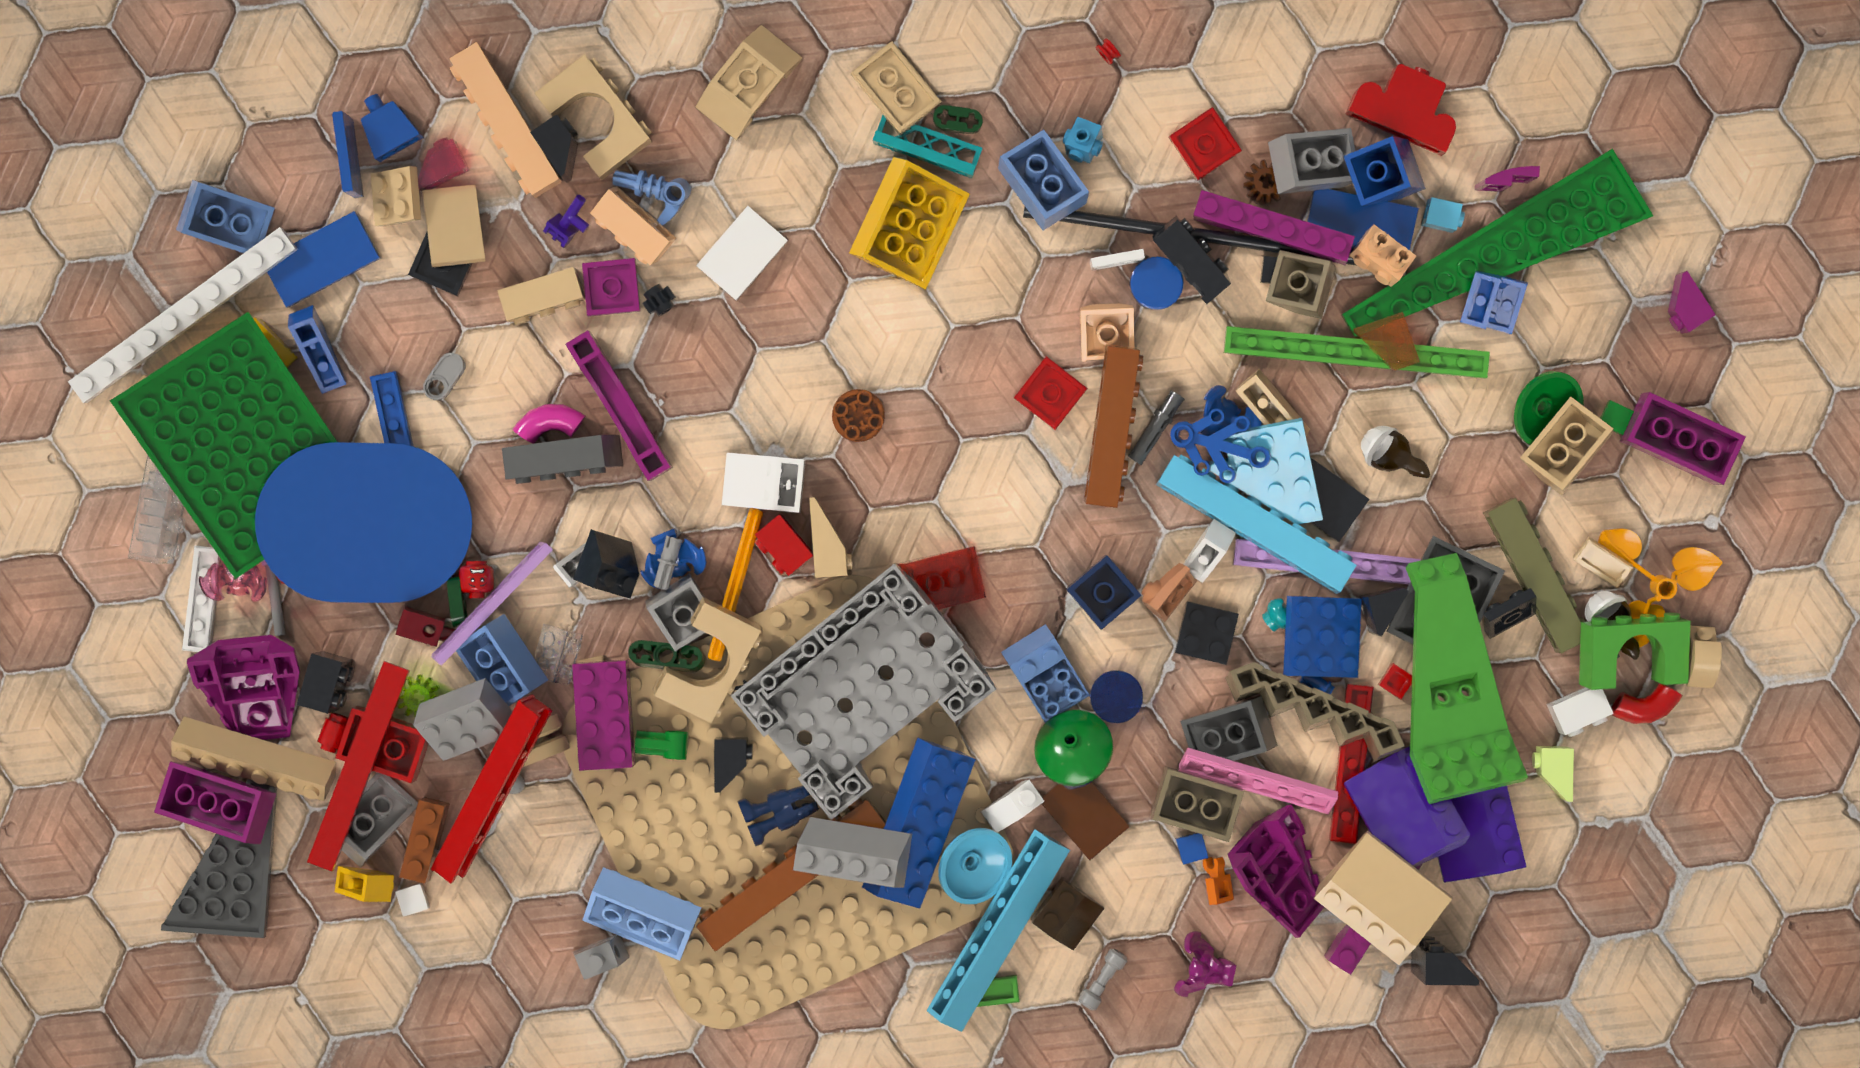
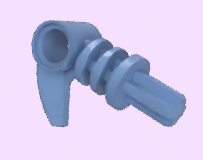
[612,170,691,225]

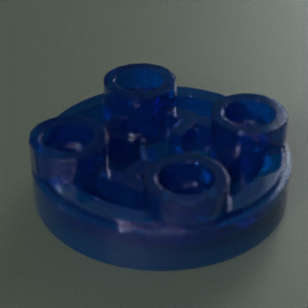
[1090,670,1143,723]

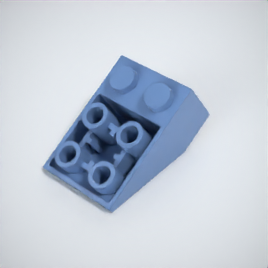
[1001,624,1090,723]

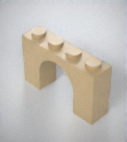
[535,54,652,180]
[653,597,762,723]

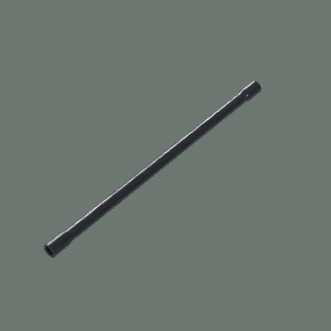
[1023,206,1357,266]

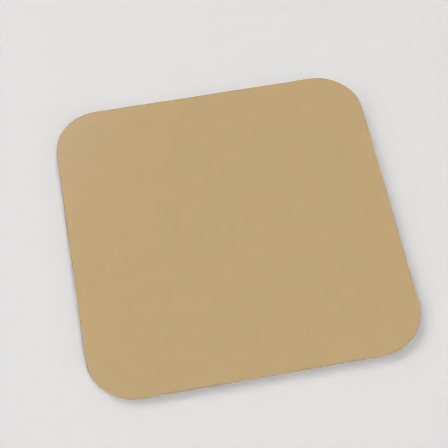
[562,575,1015,1029]

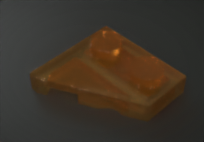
[1353,312,1420,371]

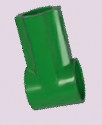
[635,730,689,760]

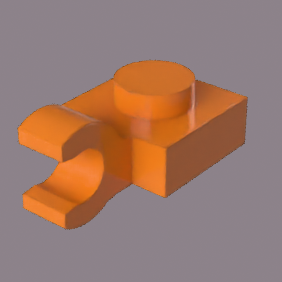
[1203,857,1234,905]

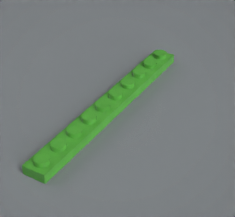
[1223,326,1490,379]

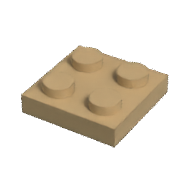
[370,166,421,227]

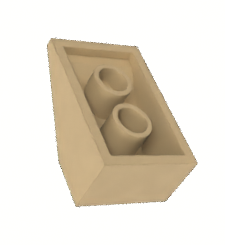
[809,497,853,578]

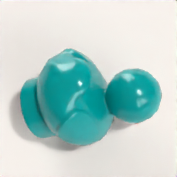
[1262,598,1287,631]

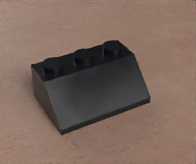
[1411,936,1479,986]

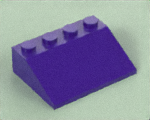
[1344,746,1470,867]
[1437,786,1527,883]

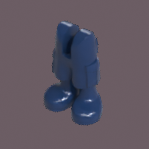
[738,785,819,847]

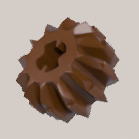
[1243,160,1281,205]

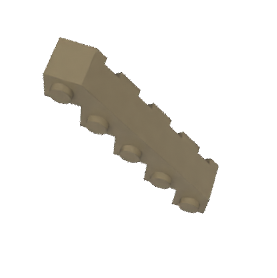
[1225,662,1404,762]

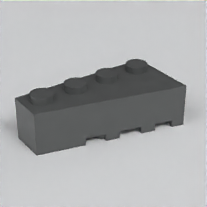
[502,435,623,484]

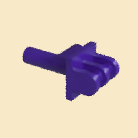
[543,195,590,248]

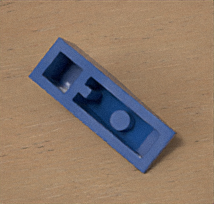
[288,305,346,394]

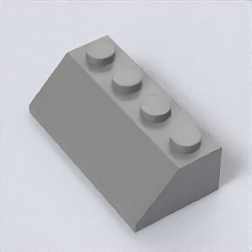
[793,817,912,888]

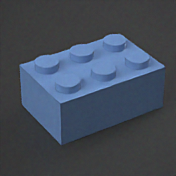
[998,130,1089,231]
[456,614,548,706]

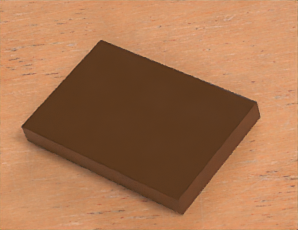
[1042,781,1130,861]

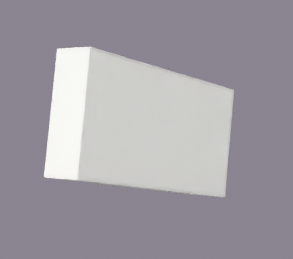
[1090,249,1145,271]

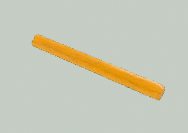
[708,508,763,661]

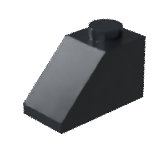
[714,737,753,793]

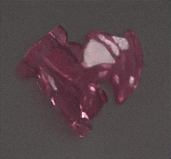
[199,563,267,602]

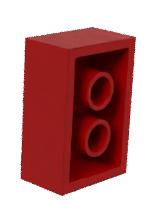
[335,706,429,783]

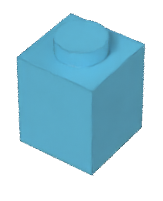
[1421,197,1465,233]

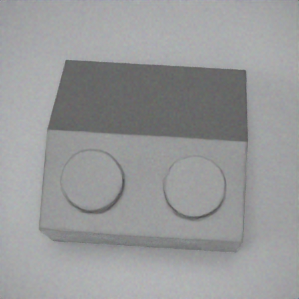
[645,573,705,651]

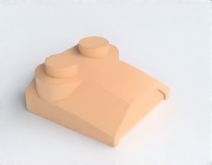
[1080,303,1135,362]

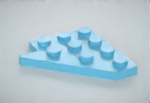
[1209,418,1323,525]

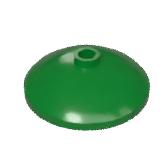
[1514,371,1584,445]
[1034,710,1114,786]

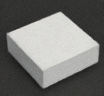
[395,883,430,917]

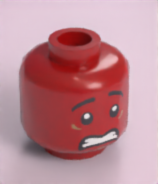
[459,561,494,598]

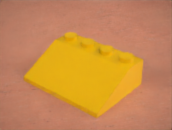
[849,157,970,289]

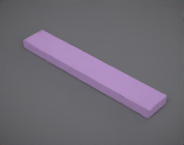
[431,542,553,666]

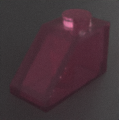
[418,137,470,193]

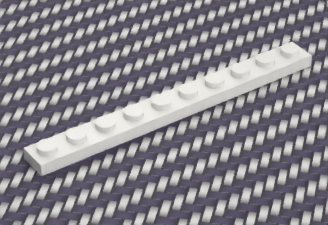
[68,227,298,403]

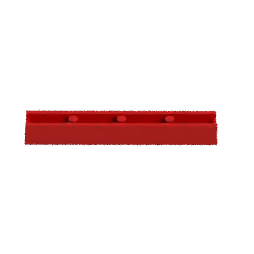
[430,694,552,884]

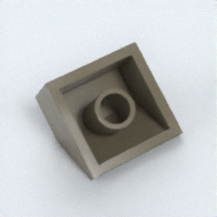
[1266,250,1336,319]

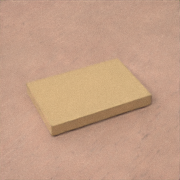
[851,41,941,136]
[422,185,485,267]

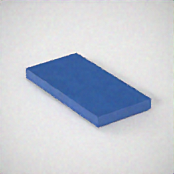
[1307,189,1419,250]
[267,211,381,308]

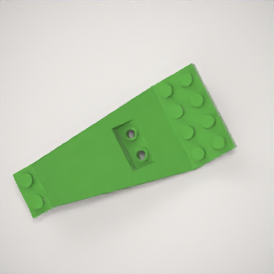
[1406,553,1528,804]

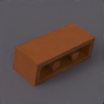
[399,797,450,884]

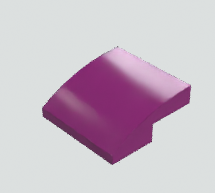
[1475,166,1540,192]

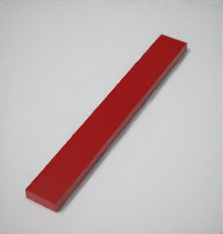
[307,661,410,872]

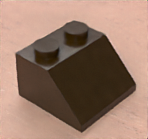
[1031,877,1105,950]

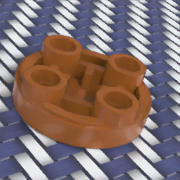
[832,389,885,442]

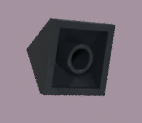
[1360,587,1409,637]

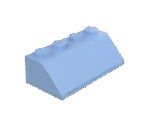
[582,867,701,961]

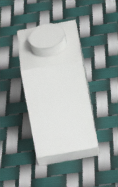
[1183,519,1236,583]
[981,780,1044,833]

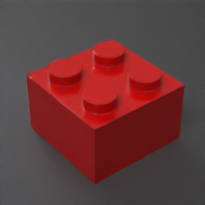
[754,514,813,576]

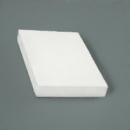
[696,206,788,301]

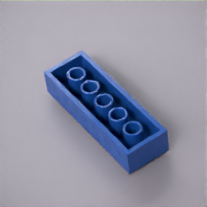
[862,738,976,909]

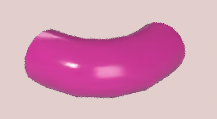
[512,404,586,444]

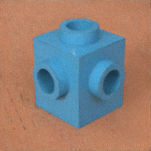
[1063,117,1103,164]

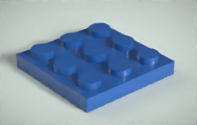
[1283,596,1362,678]

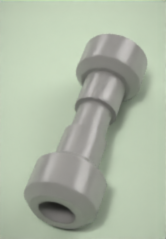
[1079,948,1127,1011]

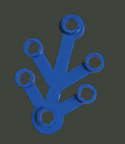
[1170,408,1271,483]

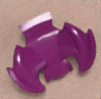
[1174,931,1237,997]

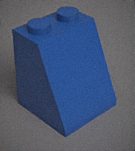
[1344,136,1426,206]

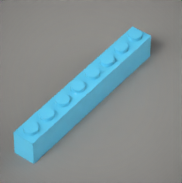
[1156,455,1357,594]
[926,829,1070,1032]

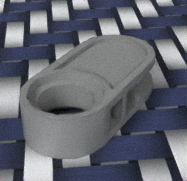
[423,353,465,400]

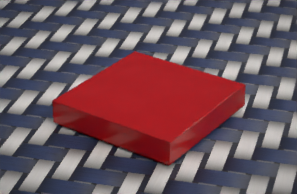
[1168,107,1242,181]
[1014,356,1088,430]

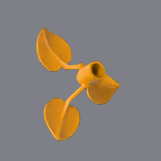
[1598,528,1723,647]

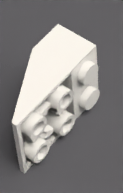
[722,453,806,513]

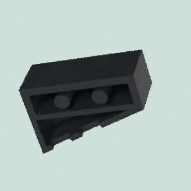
[1152,215,1231,305]

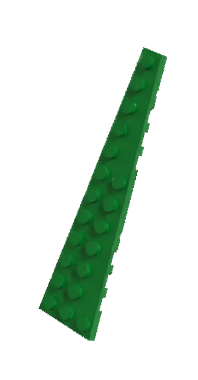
[1341,148,1653,337]

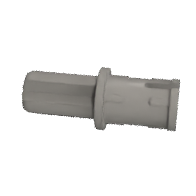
[654,536,683,590]

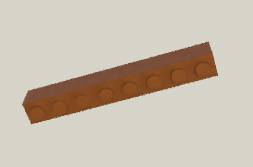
[696,797,886,952]

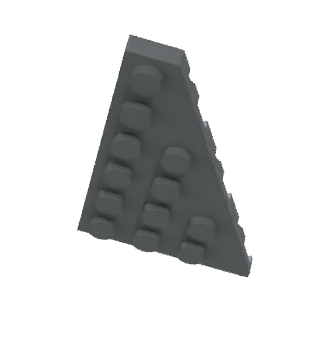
[161,779,277,938]

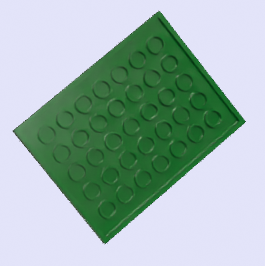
[109,312,337,579]

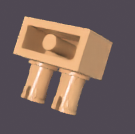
[1349,225,1416,287]

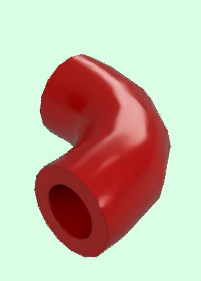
[1611,683,1683,724]

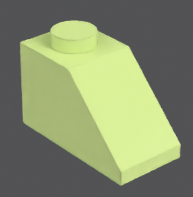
[1532,746,1574,802]

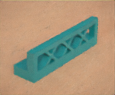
[872,115,983,178]

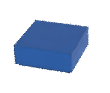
[1175,833,1208,865]

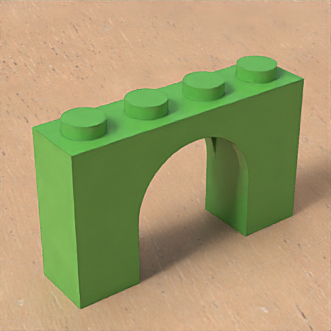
[1579,613,1691,690]

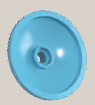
[938,828,1012,904]

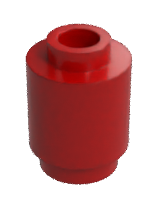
[317,712,348,753]

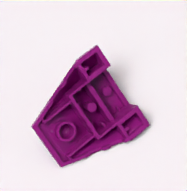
[187,635,300,740]
[1227,805,1324,938]

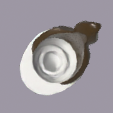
[1361,426,1430,478]
[1585,591,1640,660]

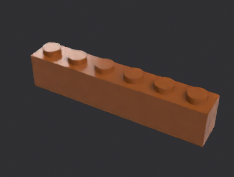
[1084,345,1143,508]

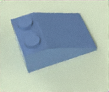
[176,180,275,253]

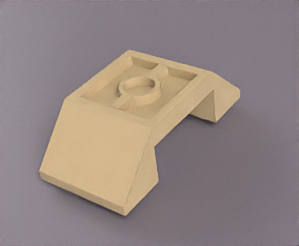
[695,25,803,141]

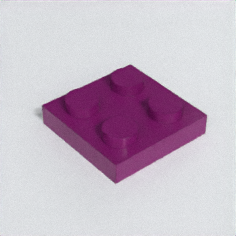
[582,258,641,317]

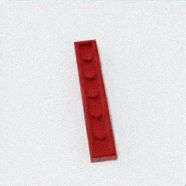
[1329,683,1374,844]

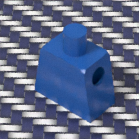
[361,94,424,162]

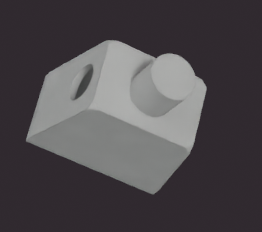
[573,934,629,980]

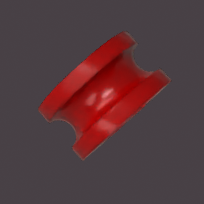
[1095,38,1121,65]

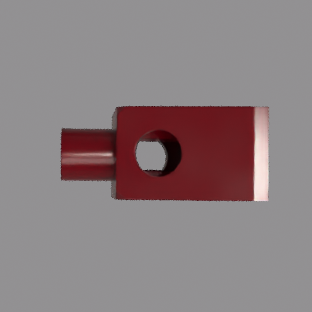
[395,605,455,647]

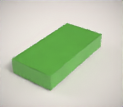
[977,975,1020,1007]

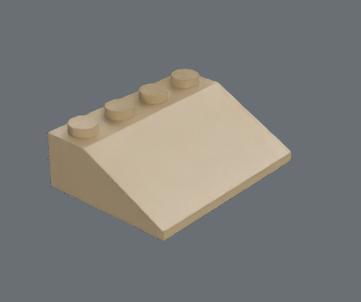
[1314,831,1453,965]

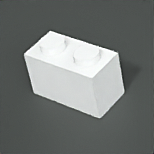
[1546,687,1614,737]

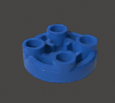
[1130,257,1183,310]

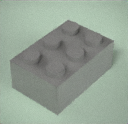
[1268,128,1356,194]
[413,678,512,761]

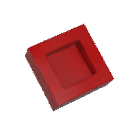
[1378,663,1412,700]

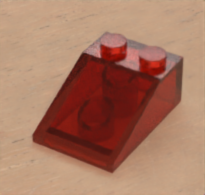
[897,546,986,610]

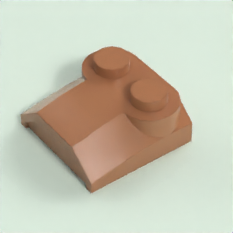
[1142,563,1197,622]

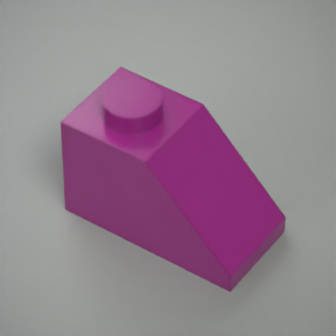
[1668,271,1716,334]

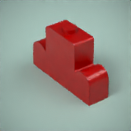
[1345,64,1456,156]

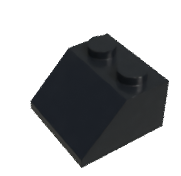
[530,114,578,183]
[573,529,639,599]

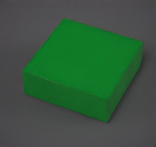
[1600,400,1634,435]

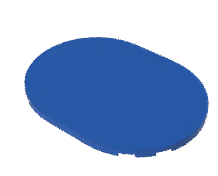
[255,442,472,603]

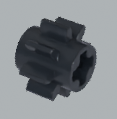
[642,284,676,317]

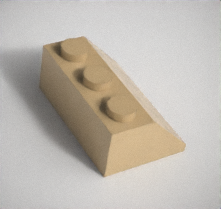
[1520,397,1613,496]

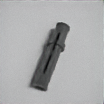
[1128,390,1185,465]

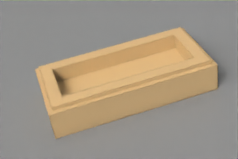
[1573,537,1633,588]

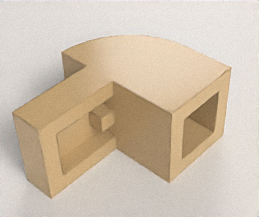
[1686,625,1722,688]

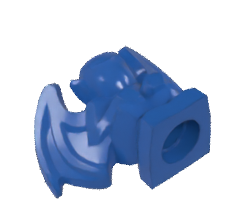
[1199,385,1261,441]
[640,528,707,589]

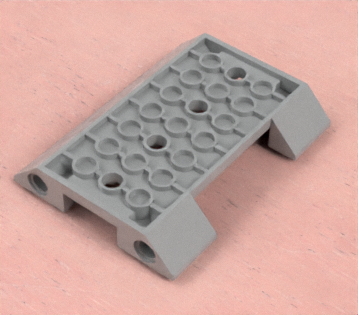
[731,563,996,820]

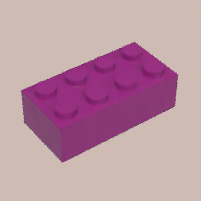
[1620,392,1746,485]
[572,659,636,771]
[154,761,277,844]

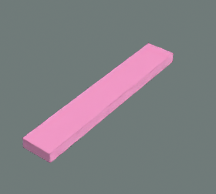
[1178,748,1338,814]

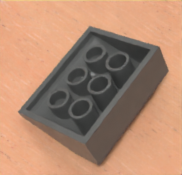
[1386,536,1505,645]

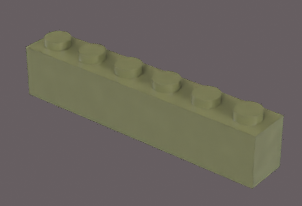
[1483,498,1585,654]

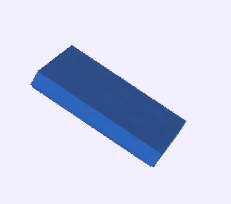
[332,111,364,198]

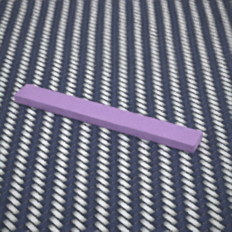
[1233,539,1421,584]

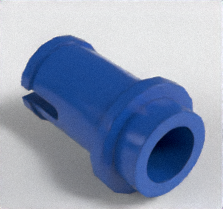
[1299,676,1335,694]

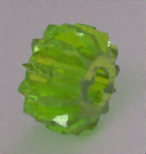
[398,674,440,717]

